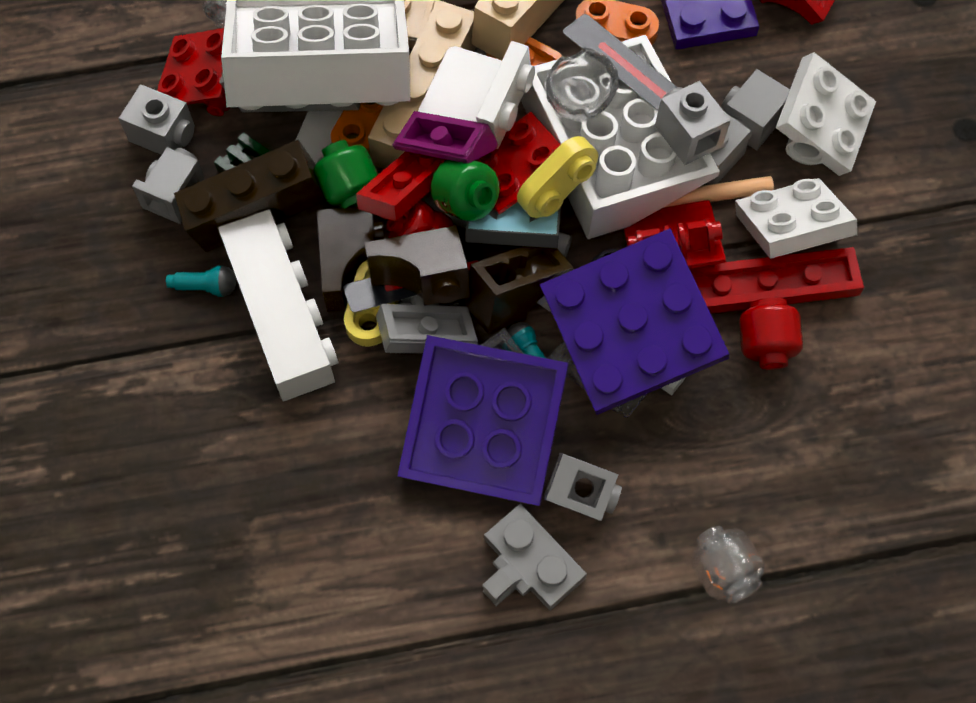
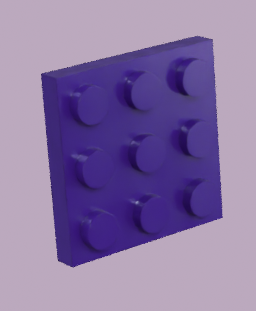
[540,228,730,415]
[397,335,569,506]

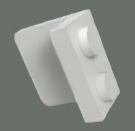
[418,41,535,149]

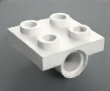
[776,52,876,176]
[735,178,857,259]

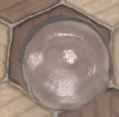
[545,48,619,122]

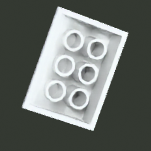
[221,0,410,110]
[521,35,720,239]

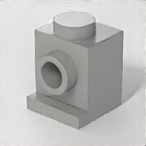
[132,147,205,224]
[543,453,622,521]

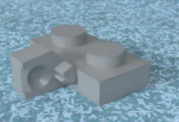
[376,295,478,353]
[482,503,587,611]

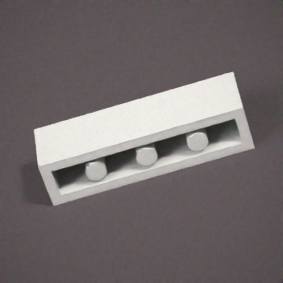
[218,209,339,402]

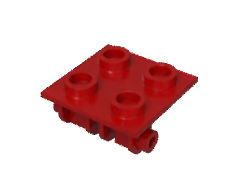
[157,28,230,116]
[477,112,561,215]
[624,200,726,269]

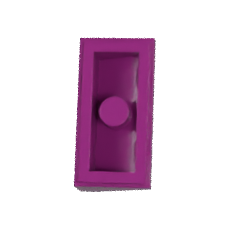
[392,111,498,163]

